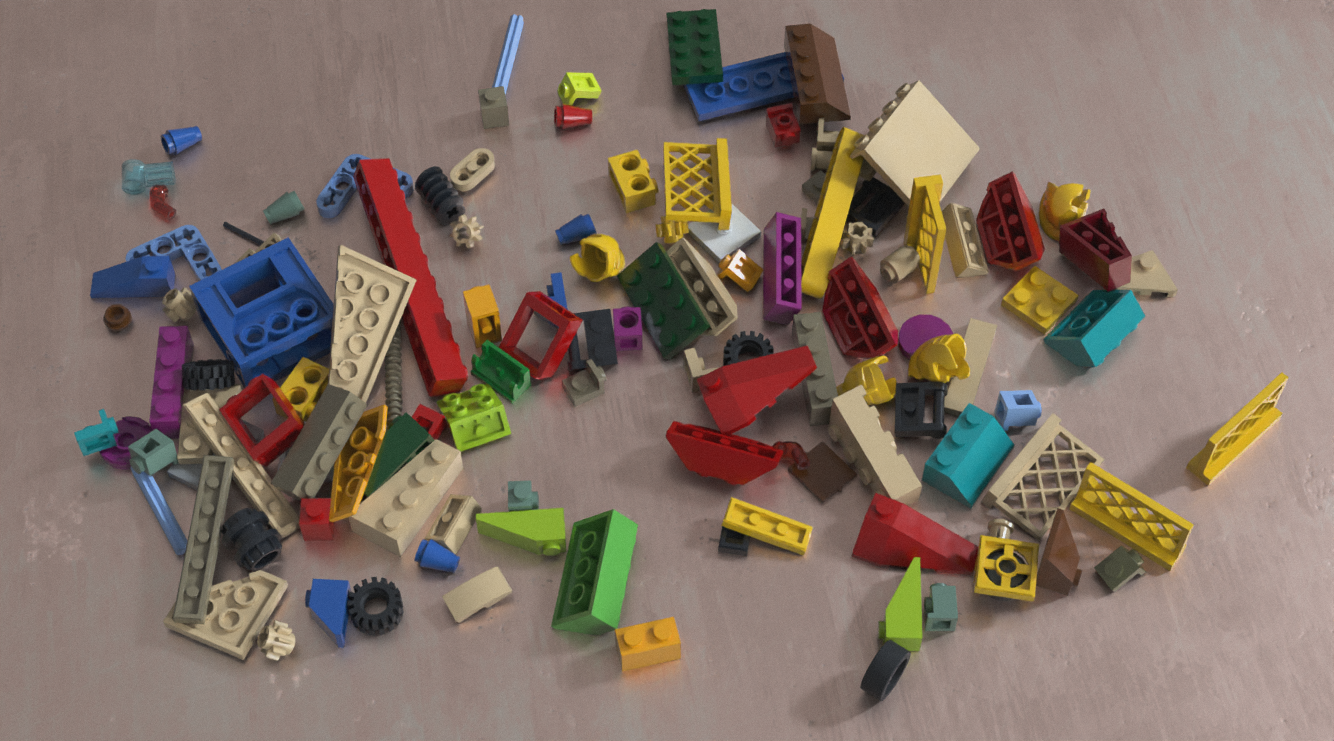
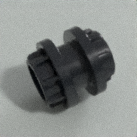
[221,508,282,571]

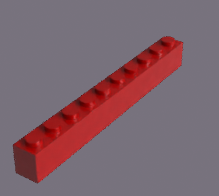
[353,158,468,396]

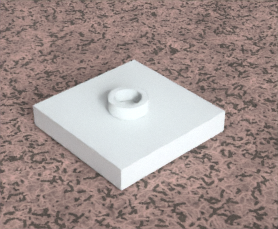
[688,203,761,263]

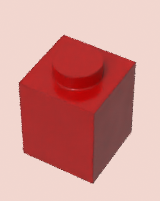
[299,498,335,541]

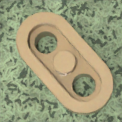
[450,148,495,191]

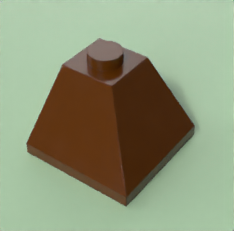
[1036,508,1082,596]

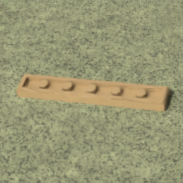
[182,392,300,538]

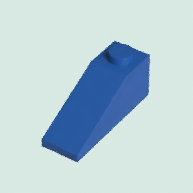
[90,256,176,298]

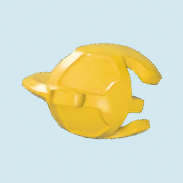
[1039,182,1091,241]
[570,234,625,282]
[908,334,970,383]
[836,356,897,405]

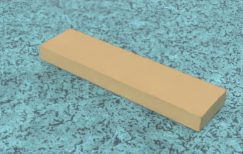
[944,318,997,416]

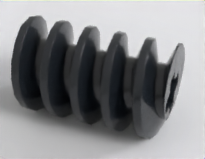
[415,166,465,225]

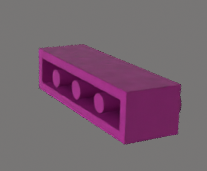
[763,212,802,325]
[149,326,194,439]

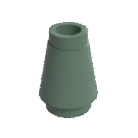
[263,191,304,225]

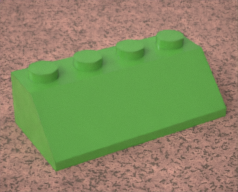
[551,509,638,636]

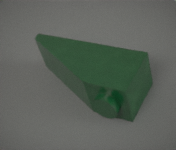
[364,412,434,497]

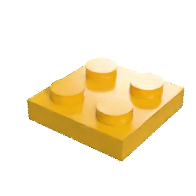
[1001,266,1079,335]

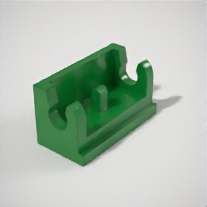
[470,340,531,404]

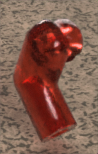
[149,185,176,220]
[772,441,811,470]

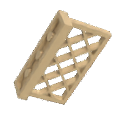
[981,413,1105,541]

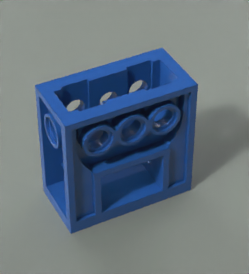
[189,237,334,389]

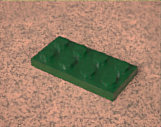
[666,9,723,86]
[617,242,710,360]

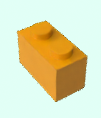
[463,284,502,348]
[615,616,681,672]

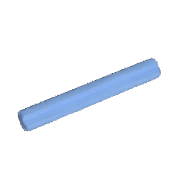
[492,14,524,94]
[131,467,188,556]

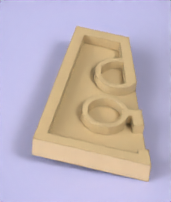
[177,384,243,465]

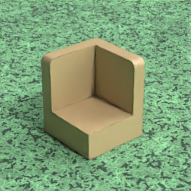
[816,118,840,152]

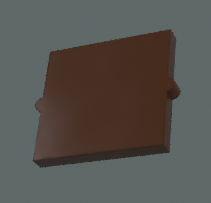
[788,441,857,503]

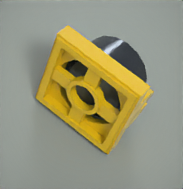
[973,535,1039,601]

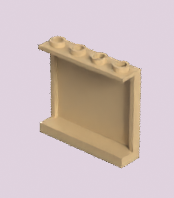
[850,80,980,219]

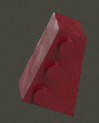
[1059,209,1132,291]

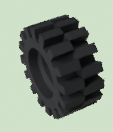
[723,331,774,366]
[182,359,235,391]
[347,577,404,636]

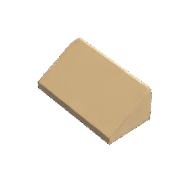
[424,494,482,554]

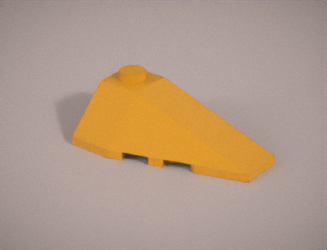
[329,404,388,522]

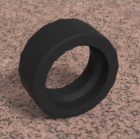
[860,640,911,701]

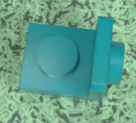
[74,409,119,456]

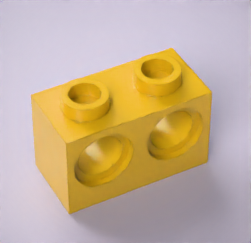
[608,150,659,213]
[272,357,329,422]

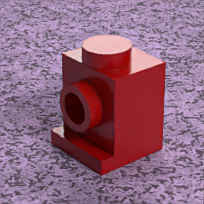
[766,103,801,148]
[412,404,448,440]

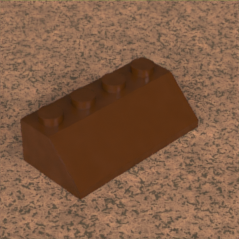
[784,23,851,125]

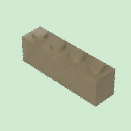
[792,312,838,426]
[271,384,367,501]

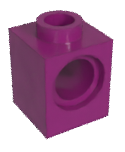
[613,306,643,351]

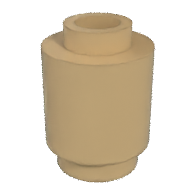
[880,245,920,283]

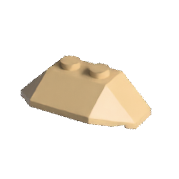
[666,237,738,336]

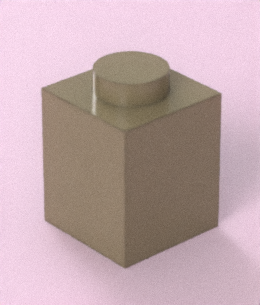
[478,86,509,129]

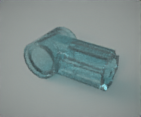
[122,159,176,195]

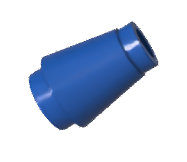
[161,126,202,155]
[555,214,597,245]
[414,539,460,573]

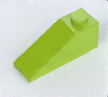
[476,508,567,556]
[878,557,923,651]

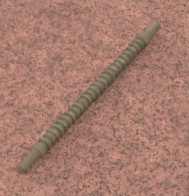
[384,320,403,432]

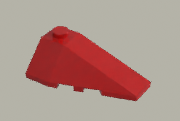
[697,345,817,436]
[852,493,978,575]

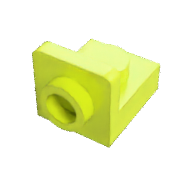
[557,72,602,106]

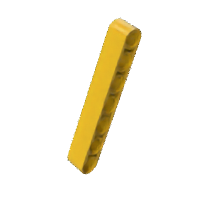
[801,127,864,299]

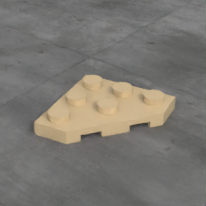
[163,570,288,660]

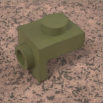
[1094,545,1146,592]

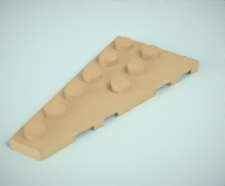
[328,245,416,403]

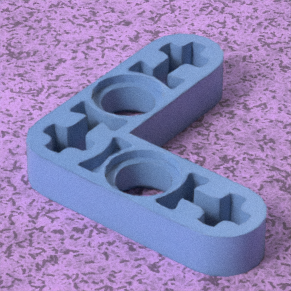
[316,154,414,218]
[125,225,222,281]

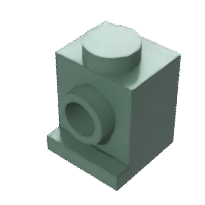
[128,429,179,476]
[508,480,539,511]
[924,583,958,631]

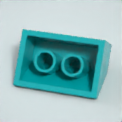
[1043,290,1145,368]
[921,403,1015,509]

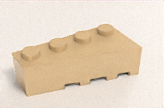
[828,385,922,506]
[348,439,463,557]

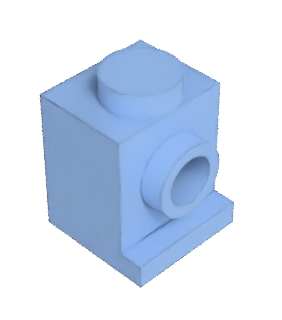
[994,390,1042,431]

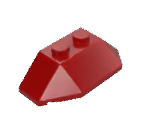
[976,171,1045,271]
[822,257,898,359]
[666,421,783,485]

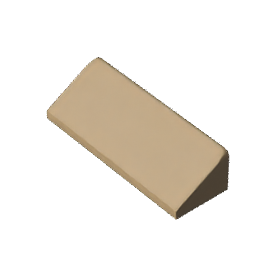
[942,203,989,278]

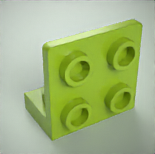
[436,384,511,452]

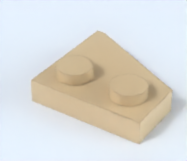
[1114,250,1178,297]

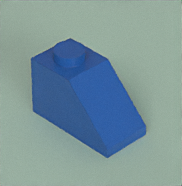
[305,579,352,648]

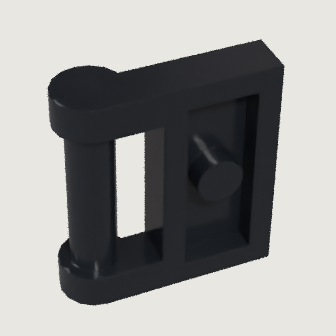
[846,177,905,237]
[567,309,618,370]
[895,382,948,439]

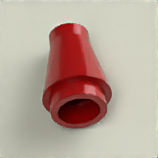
[554,104,592,129]

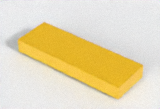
[721,497,813,555]

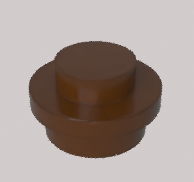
[103,304,132,331]

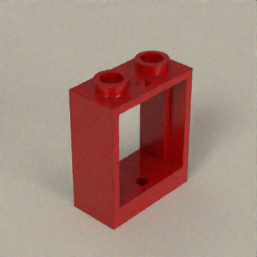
[499,291,583,380]
[219,374,305,467]

